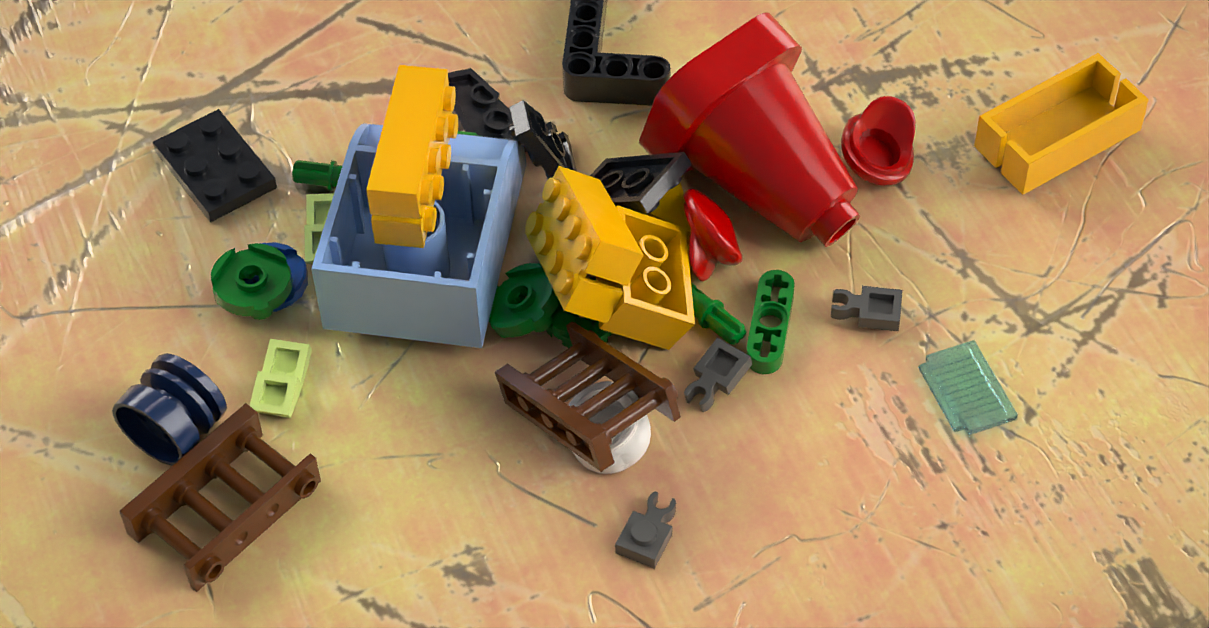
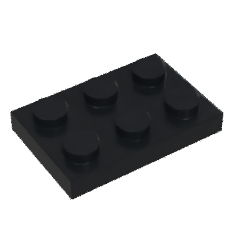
[153,109,277,223]
[590,152,692,215]

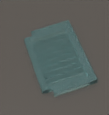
[918,340,1018,436]

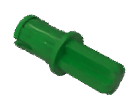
[292,160,343,191]
[691,283,746,345]

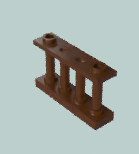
[495,321,681,472]
[119,403,321,592]

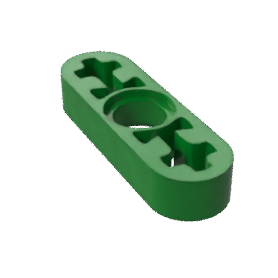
[746,270,795,374]

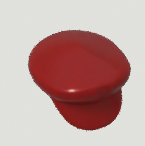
[841,96,916,186]
[683,189,743,281]

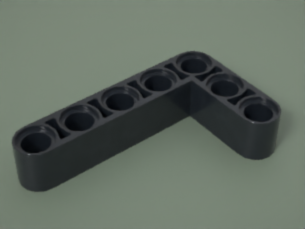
[562,0,671,106]

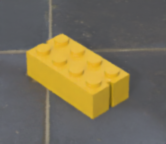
[974,53,1149,195]
[366,65,458,248]
[525,166,644,324]

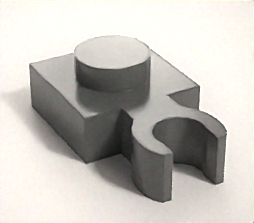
[831,286,903,331]
[684,338,752,412]
[615,491,676,569]

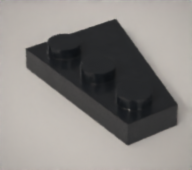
[448,68,528,152]
[509,100,577,179]

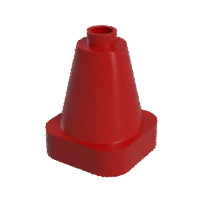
[639,12,861,247]

